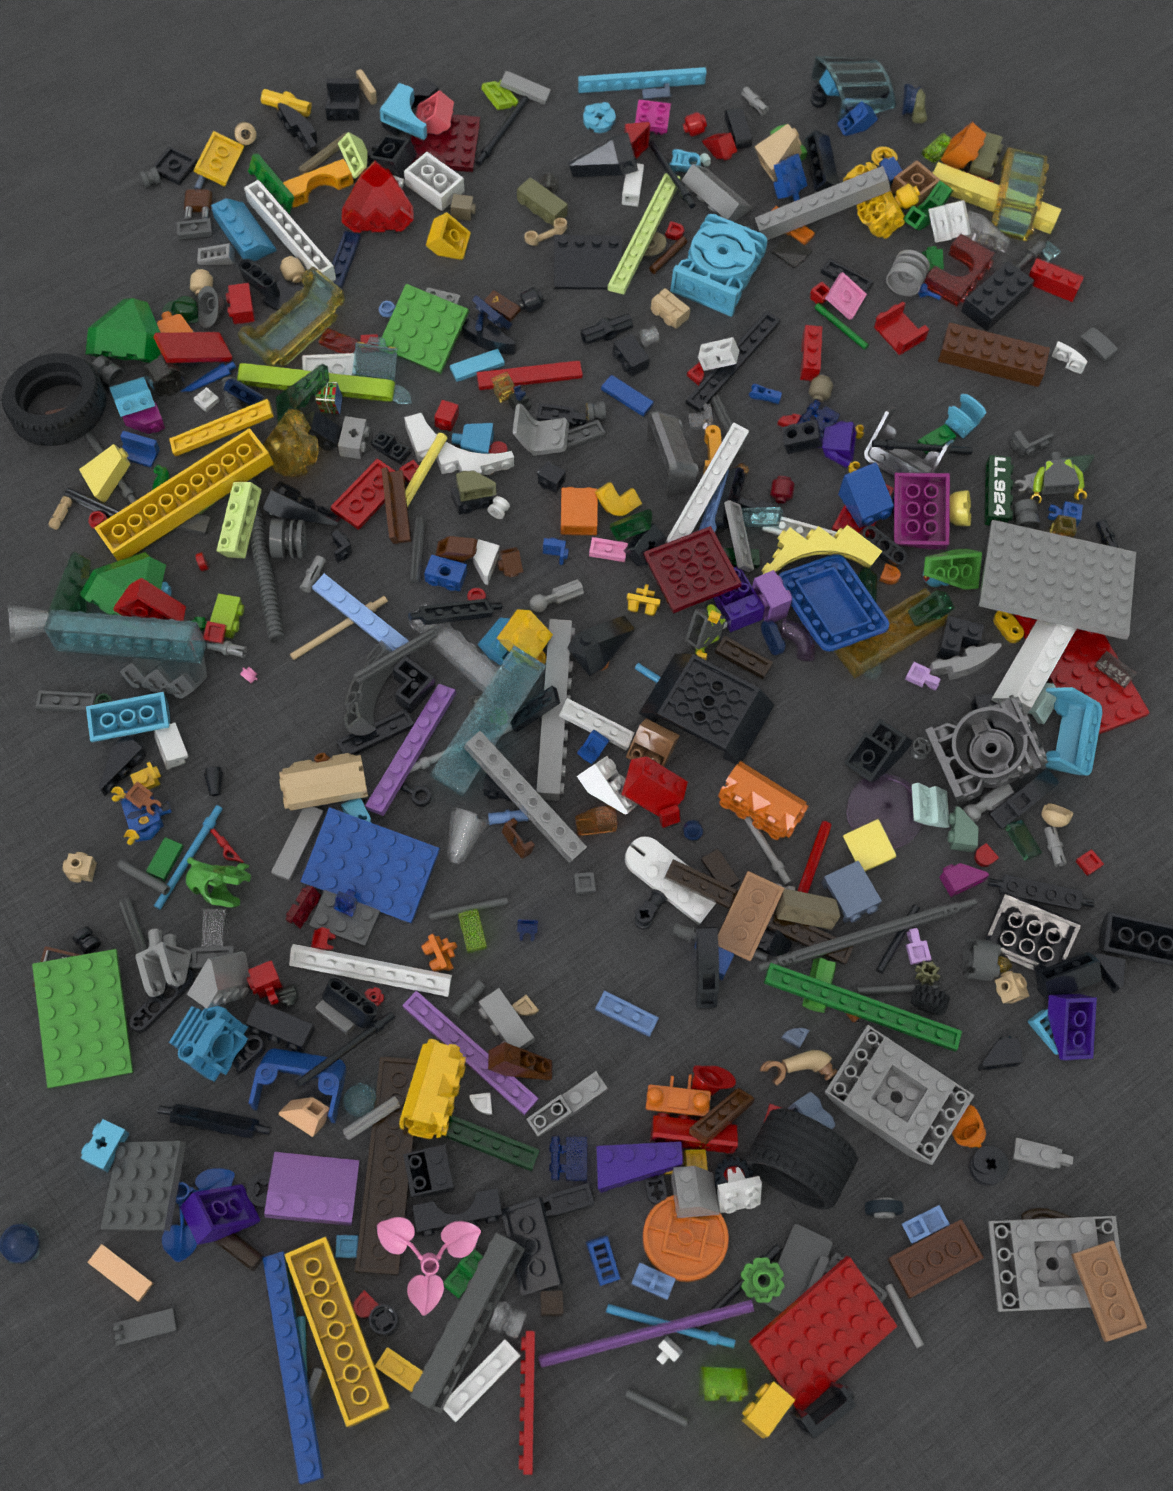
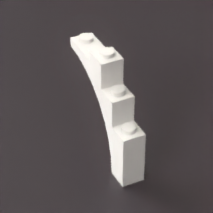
[404,413,514,475]

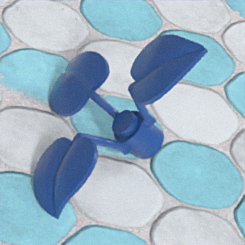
[162,1168,235,1262]

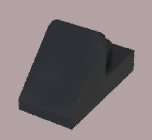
[757,929,792,957]

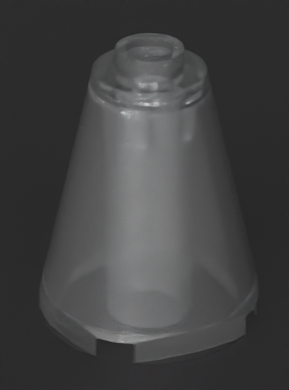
[7,604,61,642]
[446,807,489,864]

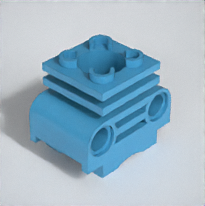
[169,1006,248,1082]

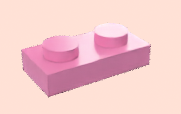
[589,537,628,562]

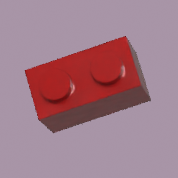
[226,283,255,324]

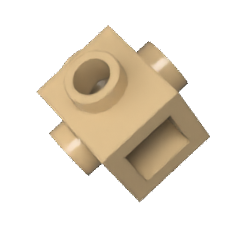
[63,852,97,883]
[995,971,1029,1004]

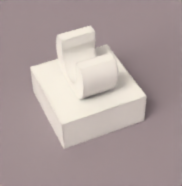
[194,387,220,412]
[656,1336,683,1365]

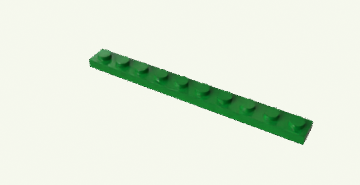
[764,963,962,1051]

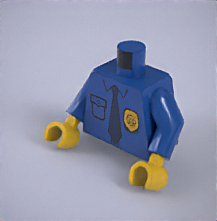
[111,786,172,845]

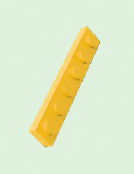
[169,399,274,456]

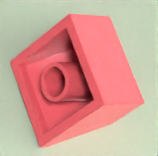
[416,91,454,134]

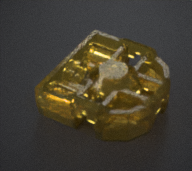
[263,409,319,477]

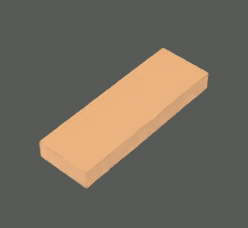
[87,1244,154,1302]

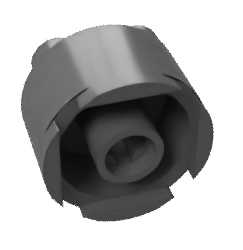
[962,938,1001,981]

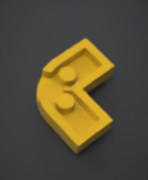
[595,482,642,516]

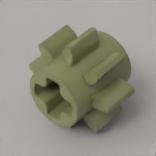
[915,960,940,986]

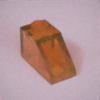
[575,806,617,836]

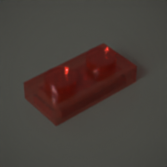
[319,327,358,354]

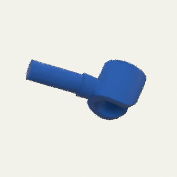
[918,283,941,300]

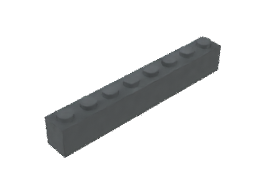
[410,1233,525,1414]

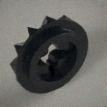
[247,1172,271,1207]

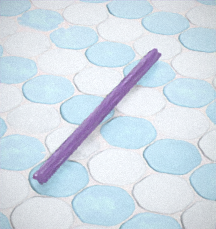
[538,1300,754,1368]

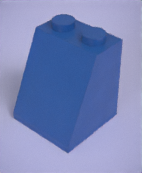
[838,462,894,528]

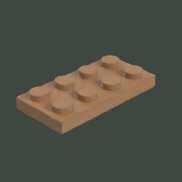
[718,871,785,961]
[1071,1240,1147,1342]

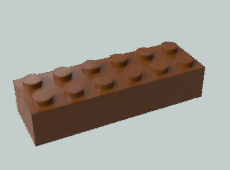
[938,322,1050,387]

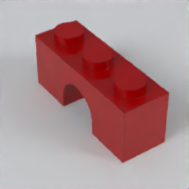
[800,325,822,381]

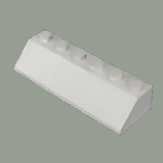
[991,620,1077,714]

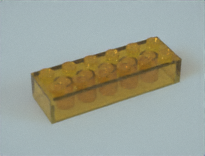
[834,588,948,678]

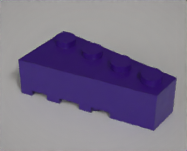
[597,1142,684,1193]

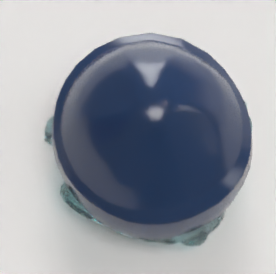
[0,1223,40,1264]

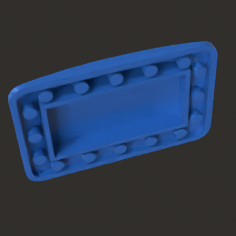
[779,554,890,652]

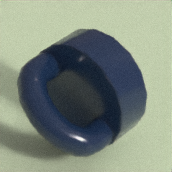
[683,820,703,840]

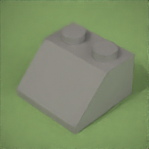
[671,1166,719,1218]

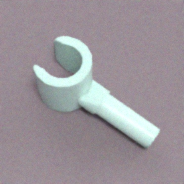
[690,153,711,167]

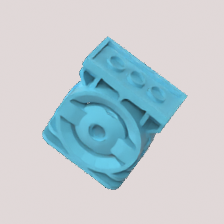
[670,214,768,317]

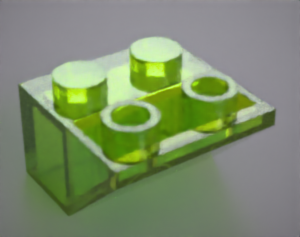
[699,1367,748,1402]

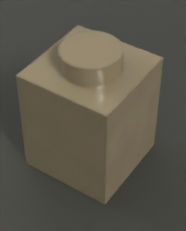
[451,194,476,221]

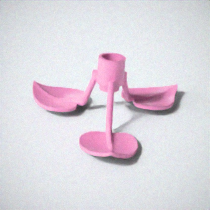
[377,1217,481,1316]

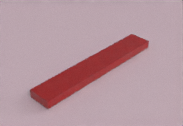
[477,360,582,390]

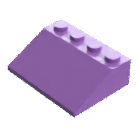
[264,1152,359,1226]

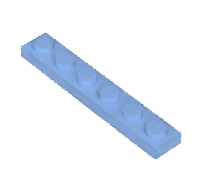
[312,573,409,651]

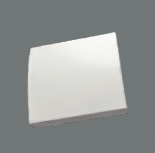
[929,200,971,243]

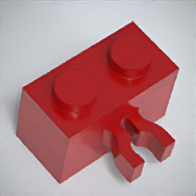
[247,960,283,1006]

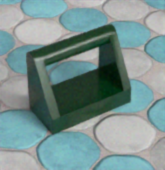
[610,509,652,542]

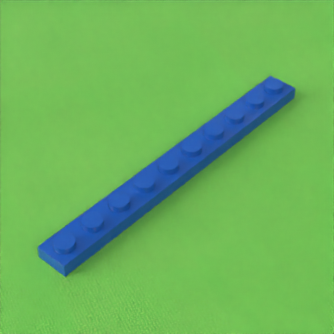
[263,1252,324,1485]

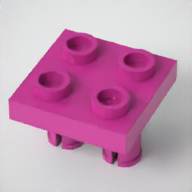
[635,99,671,135]

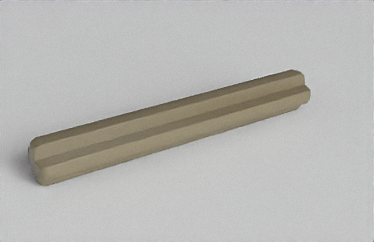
[298,133,347,175]

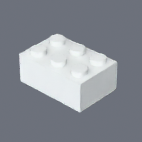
[404,152,464,211]

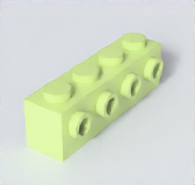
[217,482,262,558]

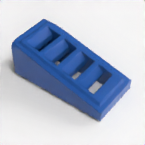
[585,1235,620,1286]

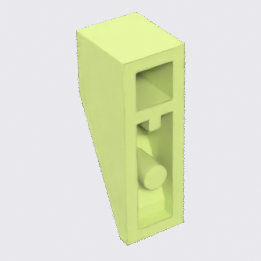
[338,132,367,179]

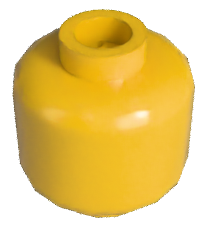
[894,184,920,210]

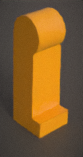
[703,425,721,473]

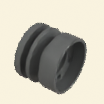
[269,519,308,559]

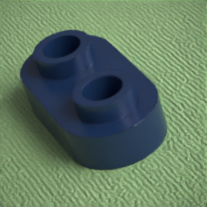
[761,620,786,655]

